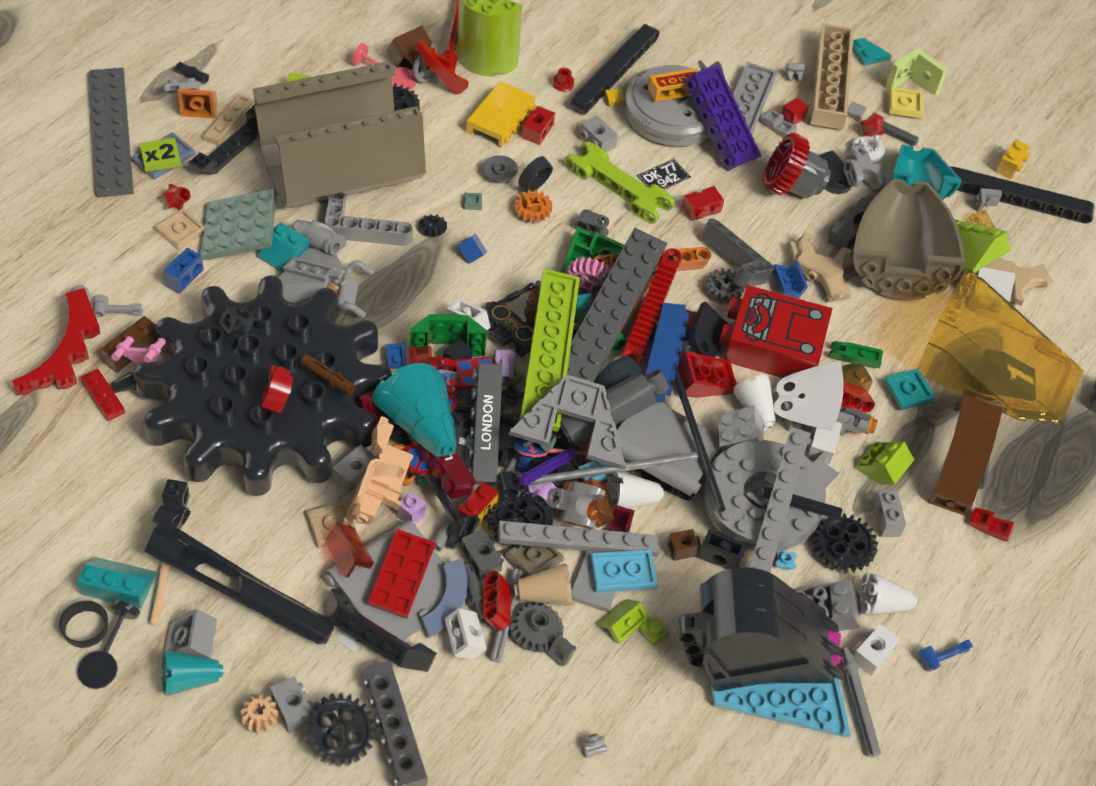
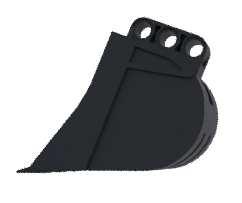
[677,567,845,692]

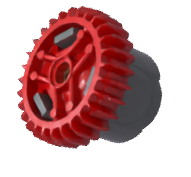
[763,133,831,199]

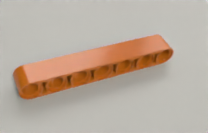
[593,247,711,272]

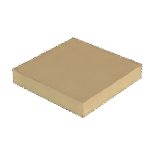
[155,208,205,250]
[307,501,358,548]

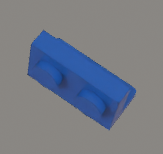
[772,260,808,299]

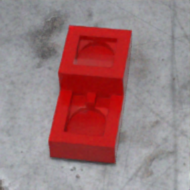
[969,507,1014,542]

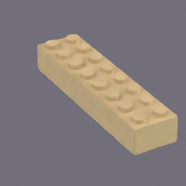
[810,23,854,130]

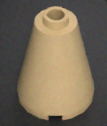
[514,564,572,606]

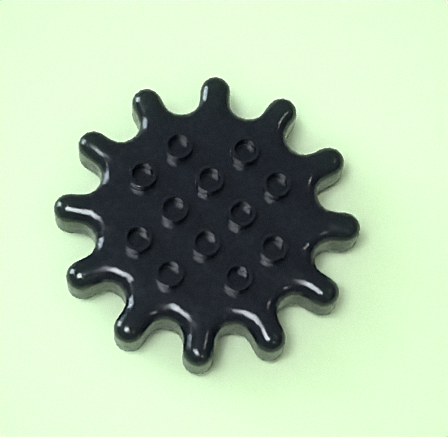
[133,275,392,496]

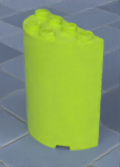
[457,0,523,77]

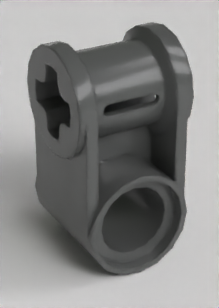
[574,209,609,237]

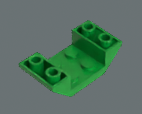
[410,314,487,357]

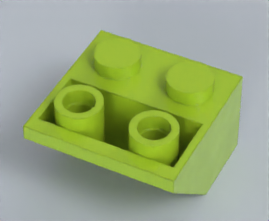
[855,441,914,484]

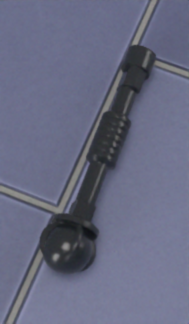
[485,283,535,311]

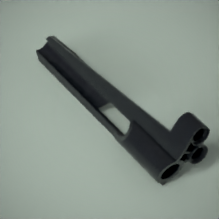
[144,499,334,645]

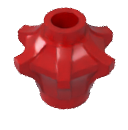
[859,112,885,137]
[163,183,191,211]

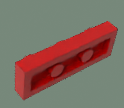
[81,369,126,422]

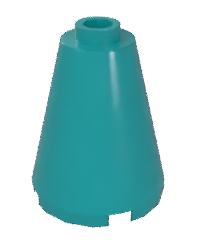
[162,651,223,695]

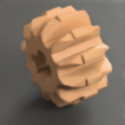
[240,694,279,734]

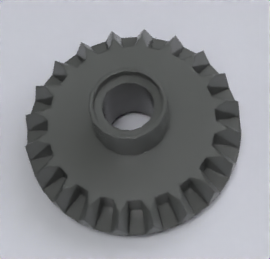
[510,602,564,652]

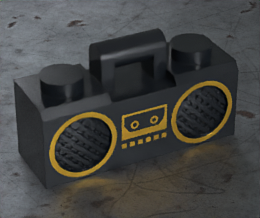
[487,301,533,357]

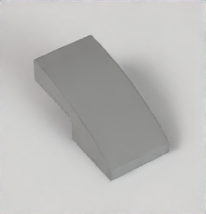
[760,109,797,137]

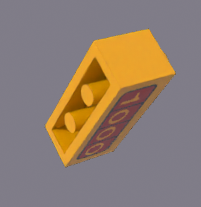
[648,68,699,102]

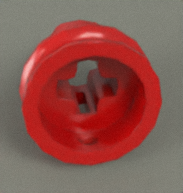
[553,67,574,92]

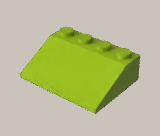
[955,219,1010,273]

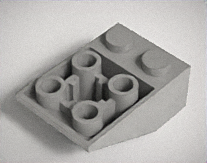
[795,580,860,631]

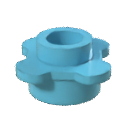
[776,551,797,570]

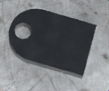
[819,150,852,194]
[689,301,728,357]

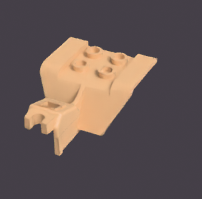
[341,416,414,528]

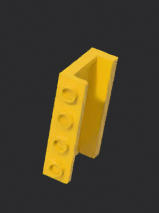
[466,81,536,148]

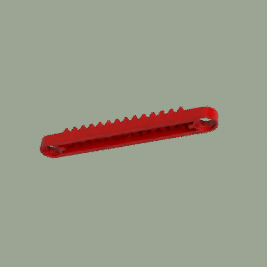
[622,248,682,365]

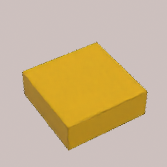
[605,89,625,106]

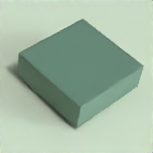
[464,192,482,210]

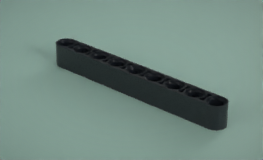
[570,24,660,115]
[950,166,1095,224]

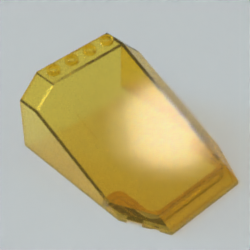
[917,271,1084,424]

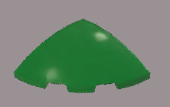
[560,227,624,274]

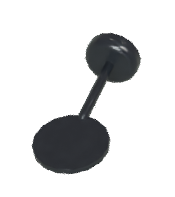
[77,600,140,689]

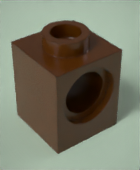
[667,529,701,561]

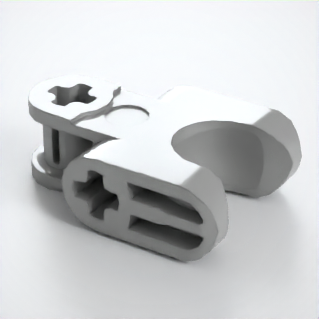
[844,145,886,191]
[547,482,606,530]

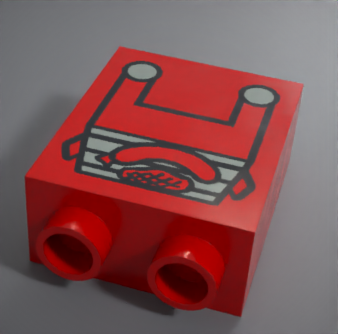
[719,285,833,378]

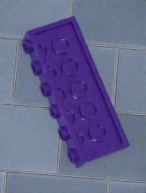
[684,65,762,171]

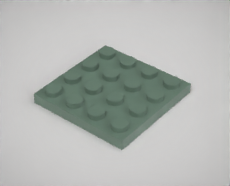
[201,188,277,261]

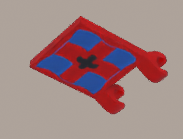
[441,356,494,394]

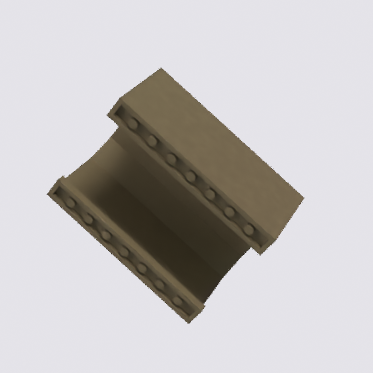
[252,61,426,209]

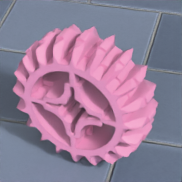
[565,257,611,295]

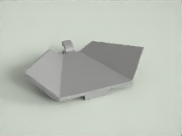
[278,248,346,303]

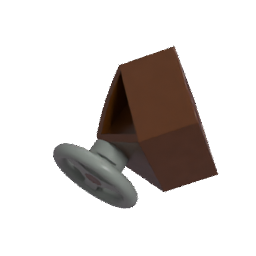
[386,26,437,83]

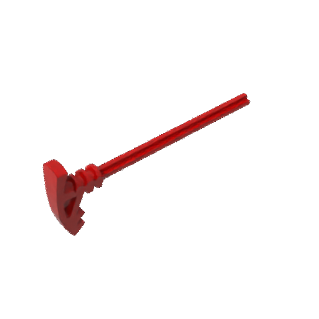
[415,0,469,95]

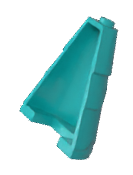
[372,363,456,457]

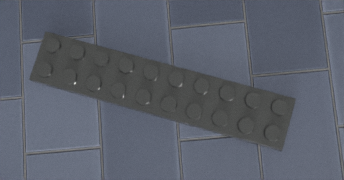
[89,67,134,198]
[567,227,667,383]

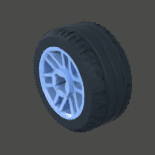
[594,356,644,390]

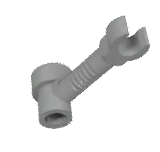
[92,294,143,317]

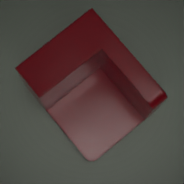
[609,505,635,533]

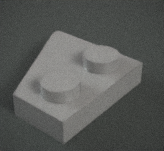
[164,78,200,91]

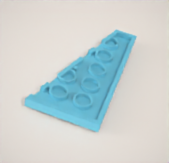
[711,678,851,738]

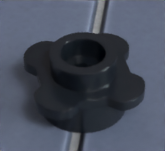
[501,385,524,404]

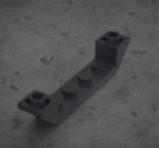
[189,105,259,174]
[323,588,437,672]

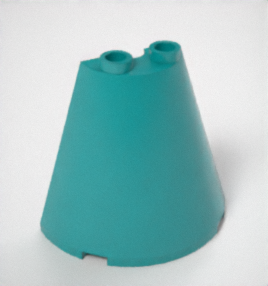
[893,145,962,200]

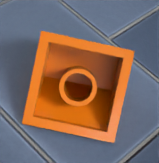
[177,89,218,118]

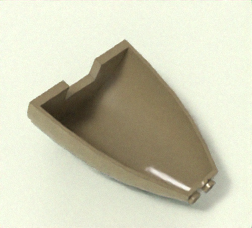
[853,179,965,300]

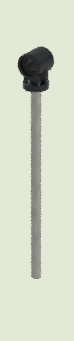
[497,452,698,499]

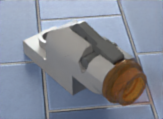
[811,407,878,436]

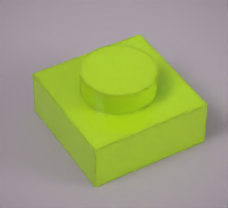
[640,616,670,646]

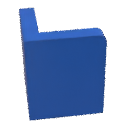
[458,233,487,263]

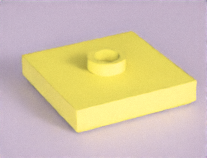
[889,87,923,118]

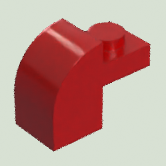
[262,365,293,413]

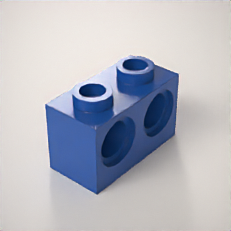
[163,248,204,293]

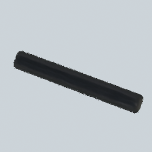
[763,486,843,519]

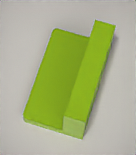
[598,599,649,644]

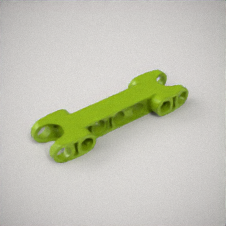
[564,141,675,224]

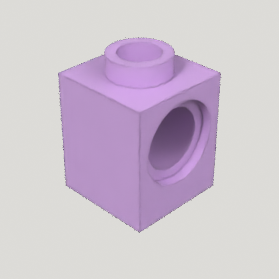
[397,491,426,525]

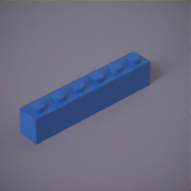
[645,303,689,403]

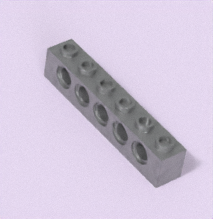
[362,660,428,786]

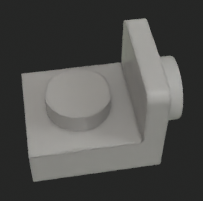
[974,188,1002,212]

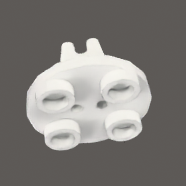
[851,135,885,162]

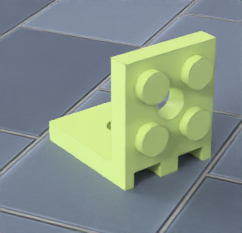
[886,48,948,95]

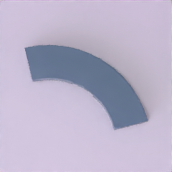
[421,558,467,638]

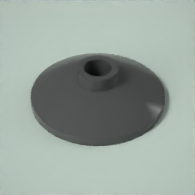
[483,155,518,182]

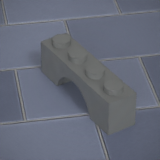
[827,193,875,250]

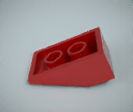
[677,351,737,398]

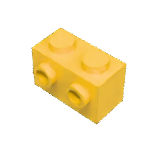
[996,139,1030,179]

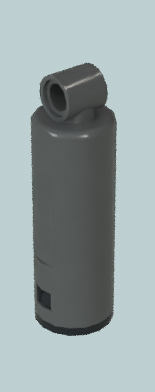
[559,369,670,449]

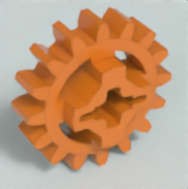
[514,190,553,223]

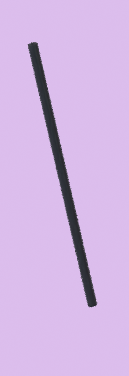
[674,366,726,512]

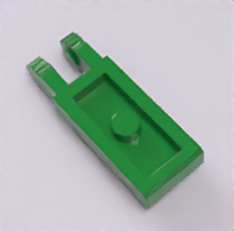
[829,341,883,369]

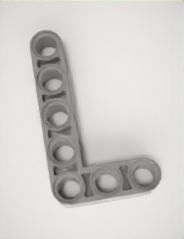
[325,195,413,246]

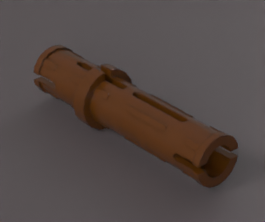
[301,354,356,396]

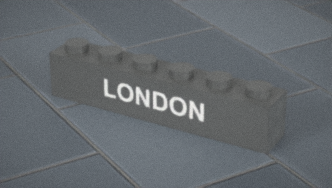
[467,363,503,486]

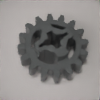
[706,268,745,303]

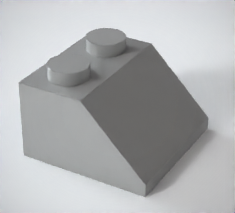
[164,609,217,658]

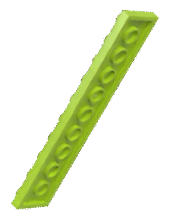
[520,268,580,432]

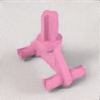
[111,336,166,366]

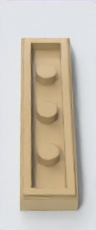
[203,94,254,146]

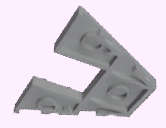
[509,374,627,470]

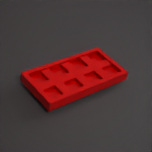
[367,529,436,619]

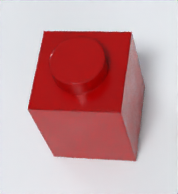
[781,97,809,125]

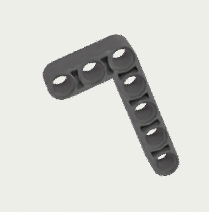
[701,218,774,288]

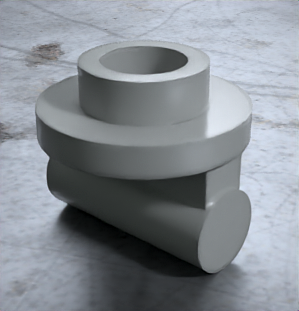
[582,733,608,758]

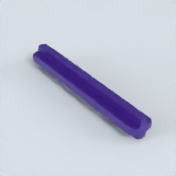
[518,448,577,487]

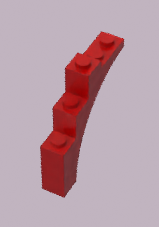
[12,288,101,396]

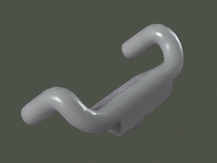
[338,260,374,319]

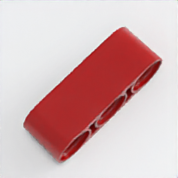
[841,381,876,413]
[483,570,511,631]

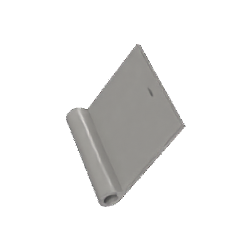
[617,402,720,496]
[325,519,469,641]

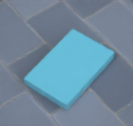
[590,550,658,593]

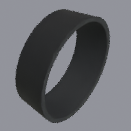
[518,156,553,192]
[59,600,108,648]

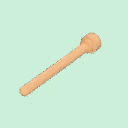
[150,562,170,625]

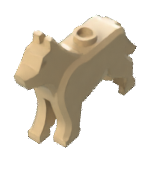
[789,231,854,302]
[966,257,1054,310]

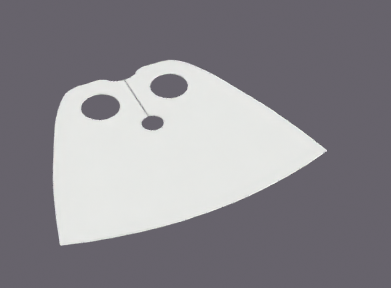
[774,361,843,430]

